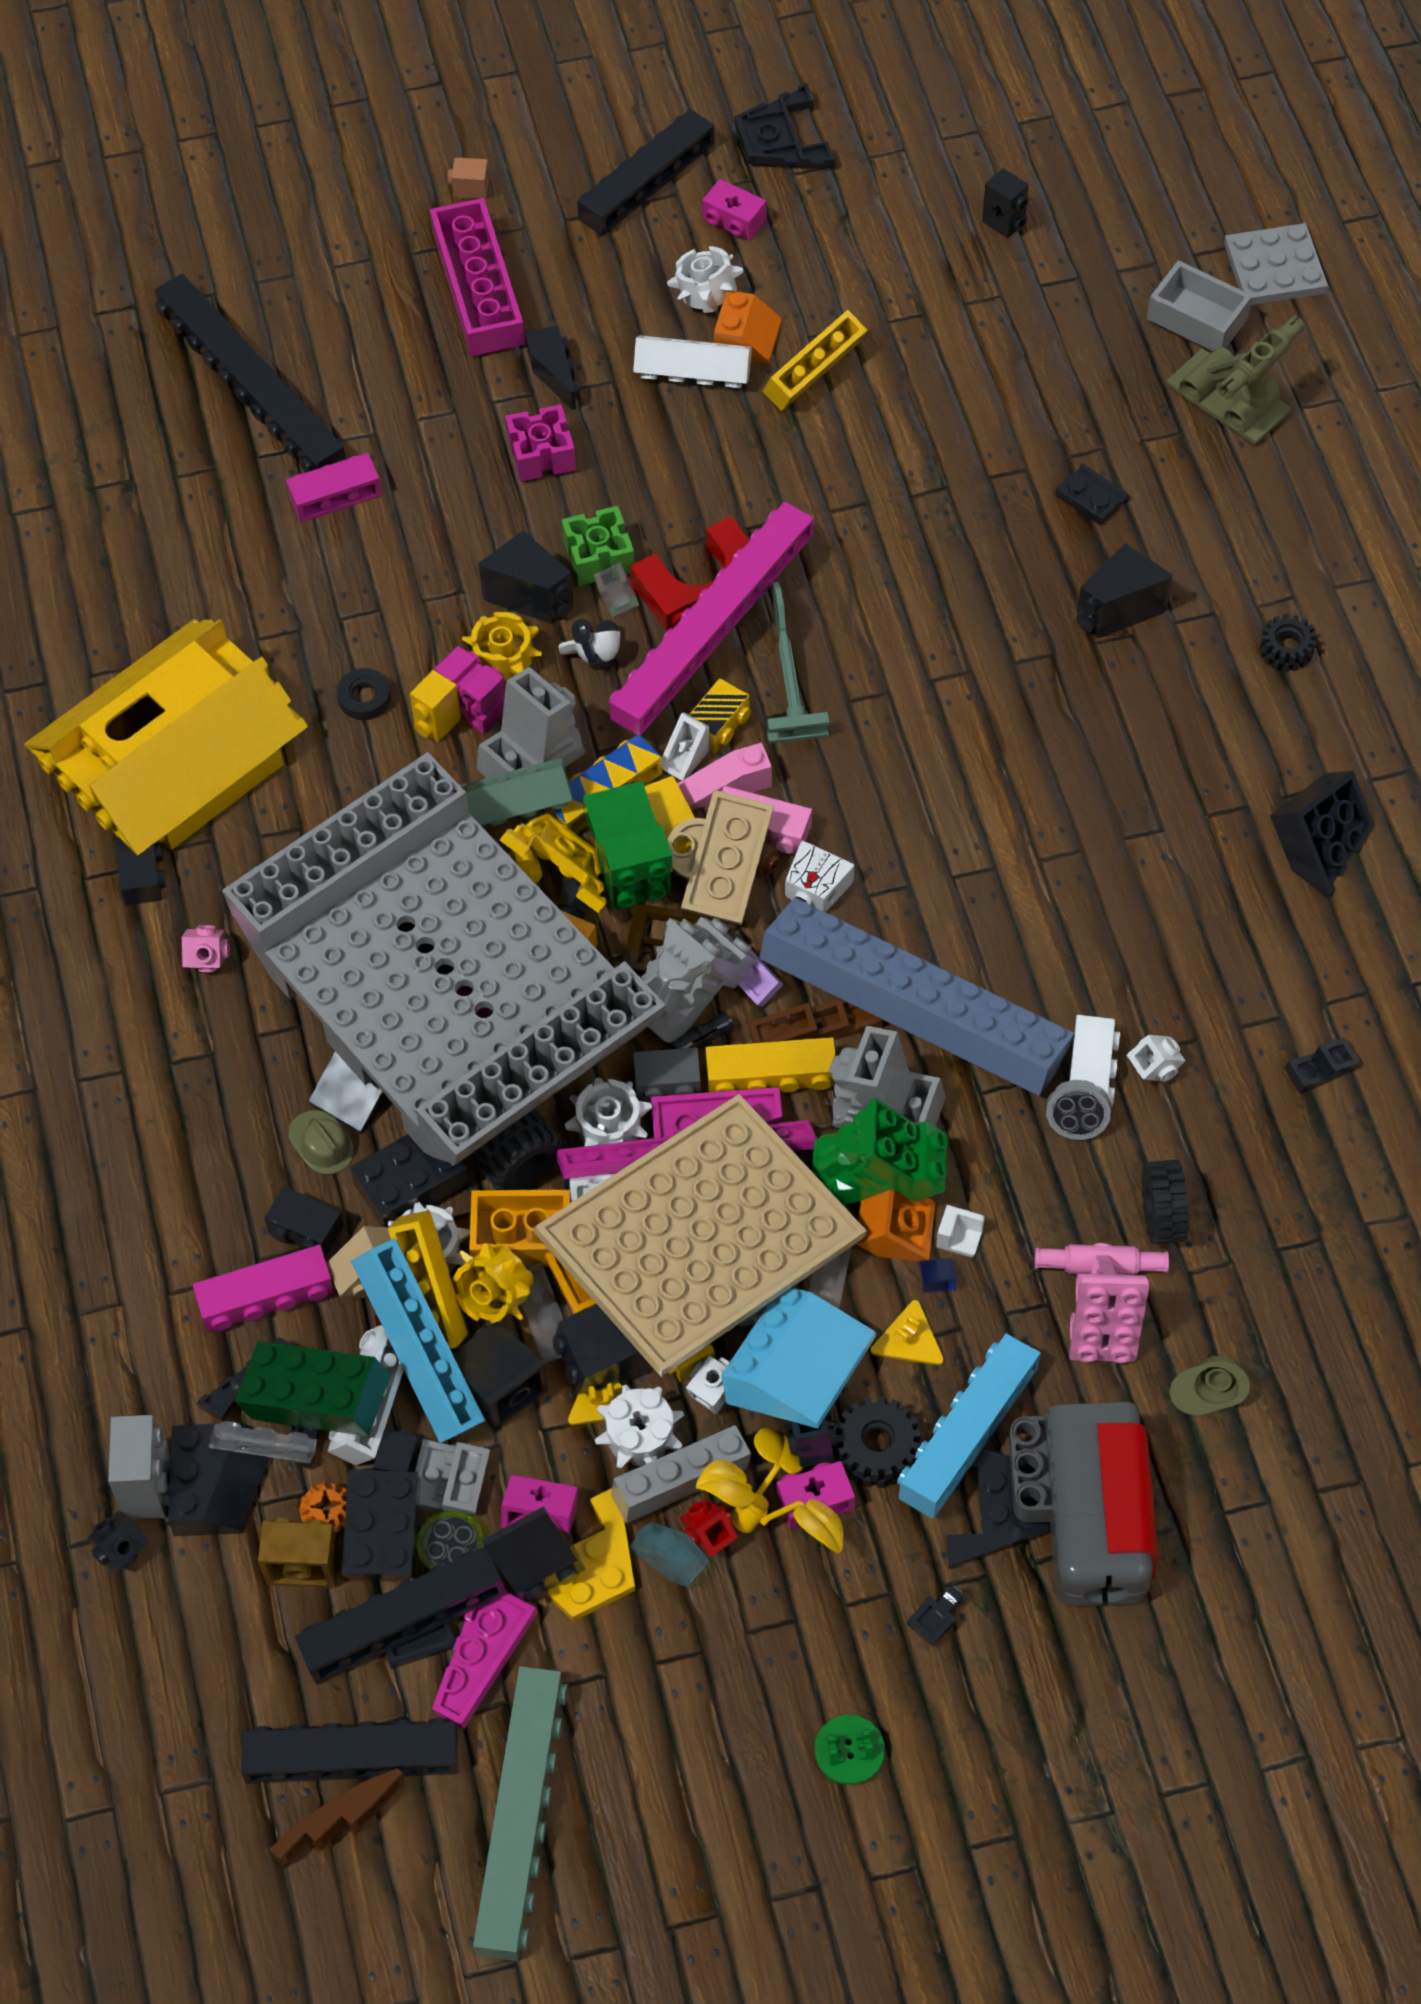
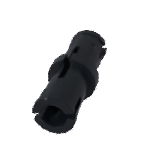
[670,1011,734,1049]

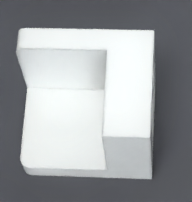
[936,1205,985,1258]

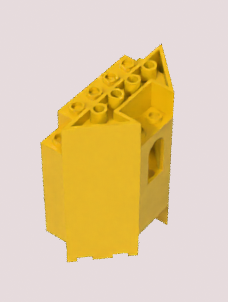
[24,620,308,856]

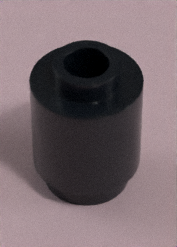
[556,878,588,920]

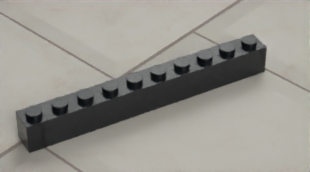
[154,273,346,473]

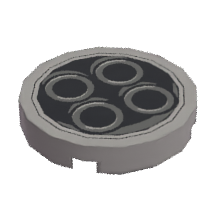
[1046,1080,1111,1140]

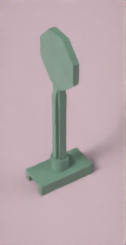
[767,582,829,744]

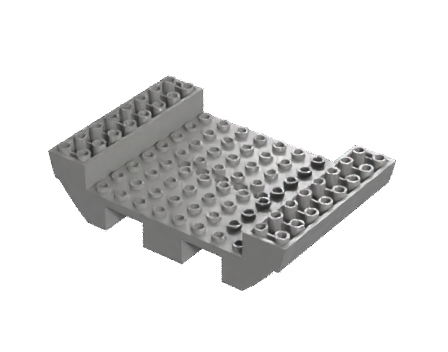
[222,752,666,1166]

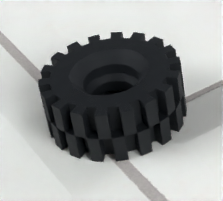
[1141,1159,1189,1244]
[835,1396,921,1488]

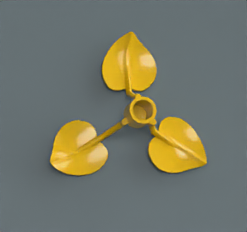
[695,1428,843,1555]

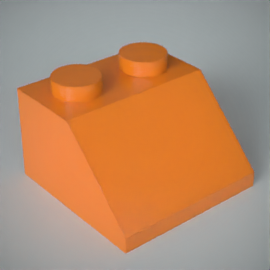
[714,290,782,364]
[856,1189,936,1262]

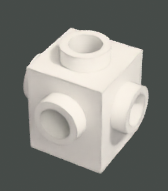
[1127,1035,1185,1082]
[686,1355,730,1414]

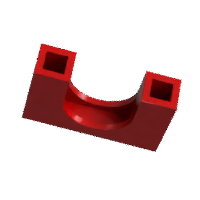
[630,516,749,632]

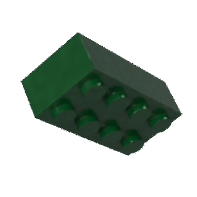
[235,1341,391,1437]

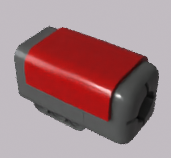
[1009,1402,1159,1607]

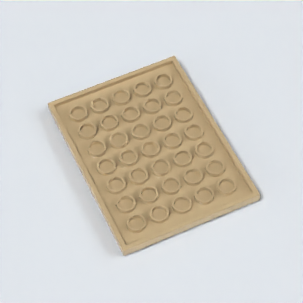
[534,1094,866,1377]

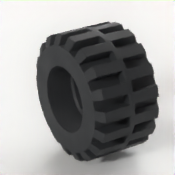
[473,1110,563,1190]

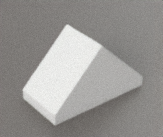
[662,713,710,780]

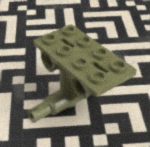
[1167,316,1305,444]

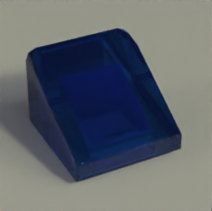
[919,1258,957,1293]

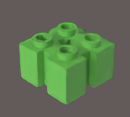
[561,506,635,586]

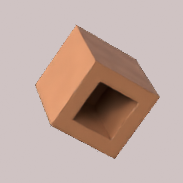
[448,158,489,199]

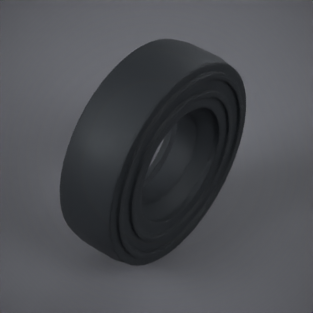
[337,668,391,720]

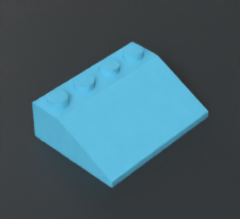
[721,1287,876,1429]

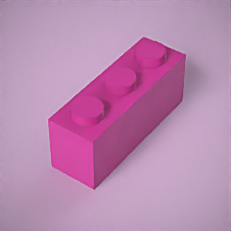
[286,453,382,523]

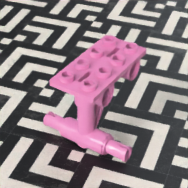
[1034,1243,1169,1363]

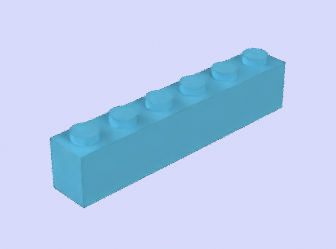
[351,1238,485,1443]
[897,1333,1041,1519]

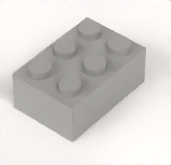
[1147,260,1252,351]
[108,1415,171,1519]

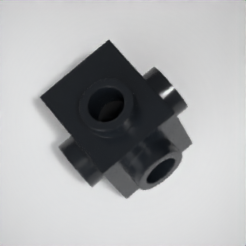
[87,1510,150,1570]

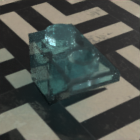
[628,1522,710,1587]

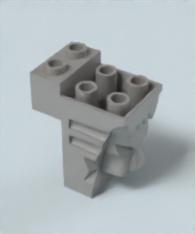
[476,667,586,778]
[641,917,757,1043]
[829,1026,946,1128]

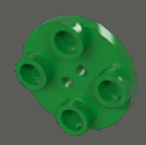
[815,1715,885,1785]

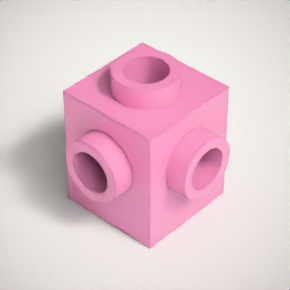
[182,925,230,972]

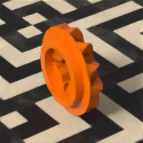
[299,1481,347,1533]

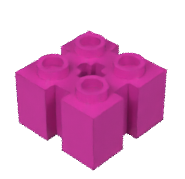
[505,404,576,482]
[434,646,505,734]

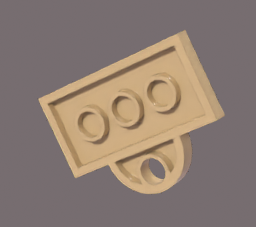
[667,790,774,926]

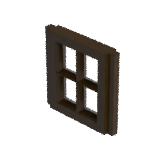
[623,904,709,976]

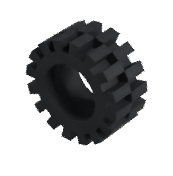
[1260,614,1317,672]

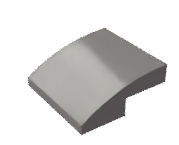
[415,1439,490,1514]

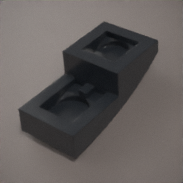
[1284,1038,1361,1094]

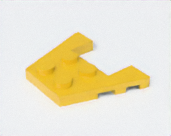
[500,813,606,913]
[546,1488,635,1622]

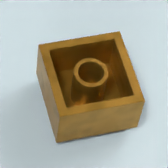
[258,1518,339,1588]

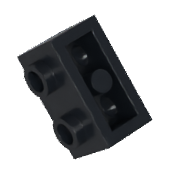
[783,1410,838,1467]

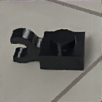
[907,1585,964,1647]

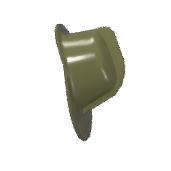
[288,1110,354,1174]
[1169,1356,1250,1415]

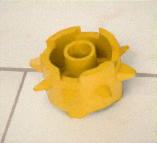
[462,612,542,681]
[452,1243,534,1324]

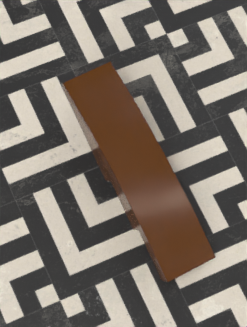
[748,998,883,1043]
[270,1768,406,1868]

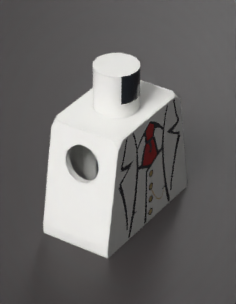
[785,840,854,912]

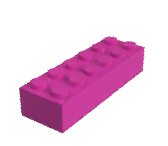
[430,198,525,356]

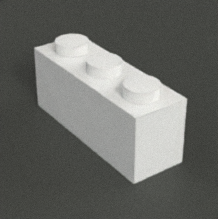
[1069,1015,1120,1107]

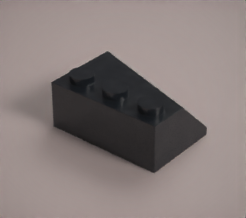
[1270,771,1374,896]
[168,1423,279,1536]

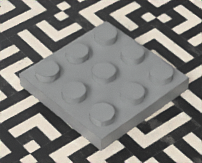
[1224,223,1328,305]

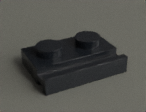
[1055,463,1128,526]

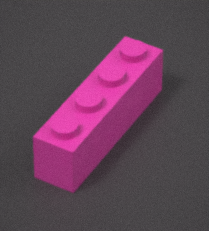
[192,1245,334,1332]

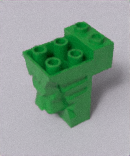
[583,781,673,910]
[813,1098,948,1206]

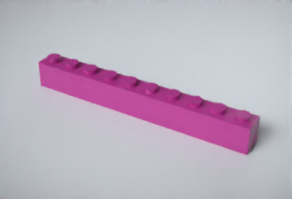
[609,501,814,736]

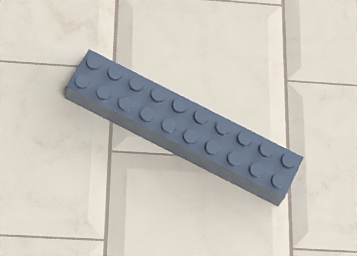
[759,897,1074,1096]

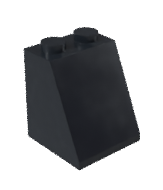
[479,530,574,624]
[1076,543,1173,638]
[552,1304,654,1395]
[451,1321,548,1430]

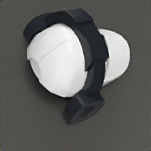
[558,619,620,671]

